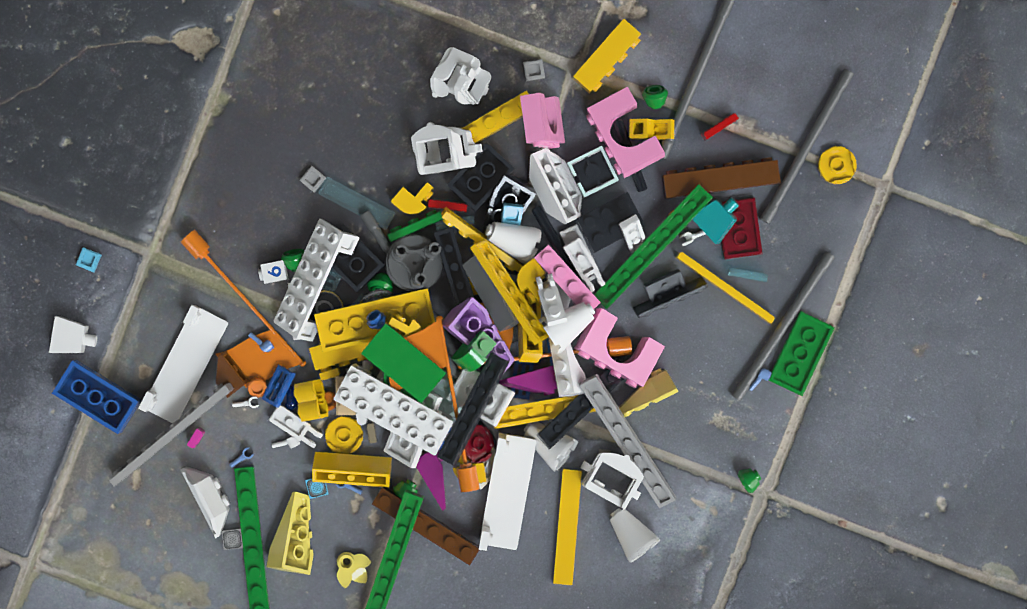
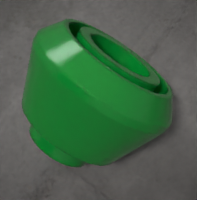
[642,85,668,109]
[281,249,305,272]
[367,273,393,298]
[737,468,761,493]
[393,479,418,499]

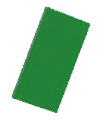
[768,311,835,396]
[361,323,446,403]

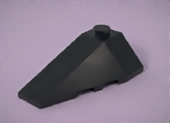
[482,175,536,236]

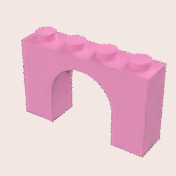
[586,87,665,178]
[520,93,565,149]
[534,245,601,309]
[574,308,665,388]

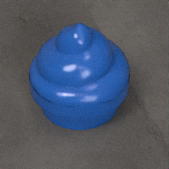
[366,310,386,330]

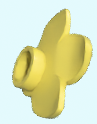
[337,552,371,588]

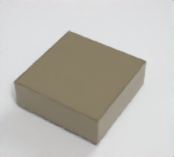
[366,422,378,443]

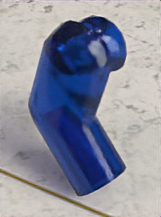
[285,385,298,410]

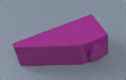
[499,365,557,396]
[416,450,446,511]

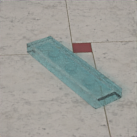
[318,177,395,230]

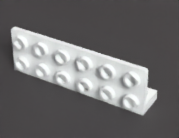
[274,219,359,342]
[138,305,228,423]
[334,363,456,455]
[479,433,537,551]

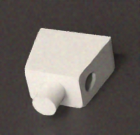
[49,316,97,353]

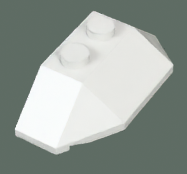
[529,148,582,224]
[180,466,230,538]

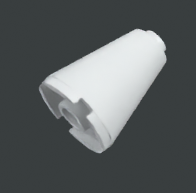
[485,222,541,264]
[539,302,595,352]
[524,422,578,472]
[610,508,660,563]

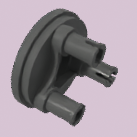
[385,234,443,292]

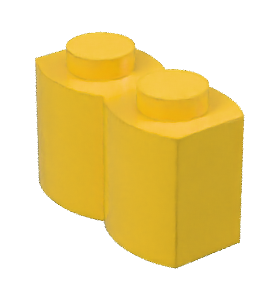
[294,379,329,422]

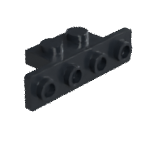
[633,269,708,318]

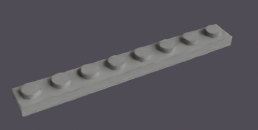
[579,374,676,508]
[109,383,234,486]

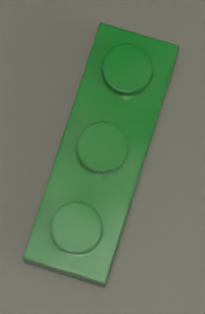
[388,210,443,242]

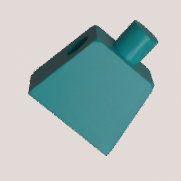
[693,197,739,244]

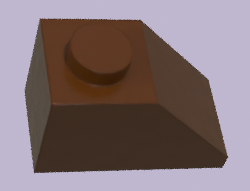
[216,351,250,398]

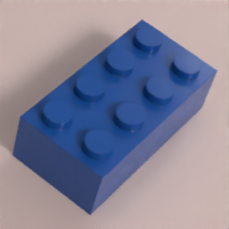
[52,360,142,434]

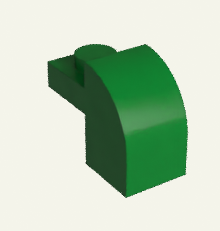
[451,330,497,372]

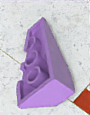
[442,297,514,374]

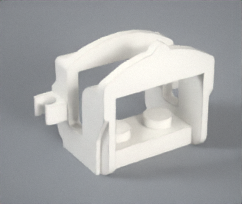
[430,47,491,105]
[411,122,482,175]
[581,453,644,510]

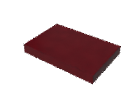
[722,197,763,260]

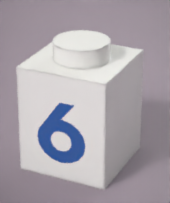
[258,260,289,284]

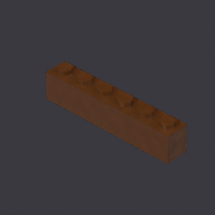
[662,157,781,199]
[372,487,479,565]

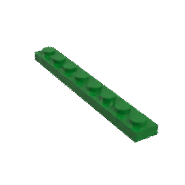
[594,184,713,309]
[234,466,270,609]
[365,490,424,609]

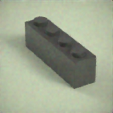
[462,255,519,332]

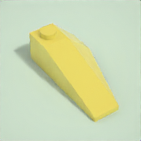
[619,368,678,417]
[266,492,313,575]

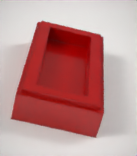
[701,113,739,141]
[428,199,467,213]

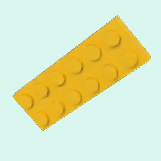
[314,288,435,352]

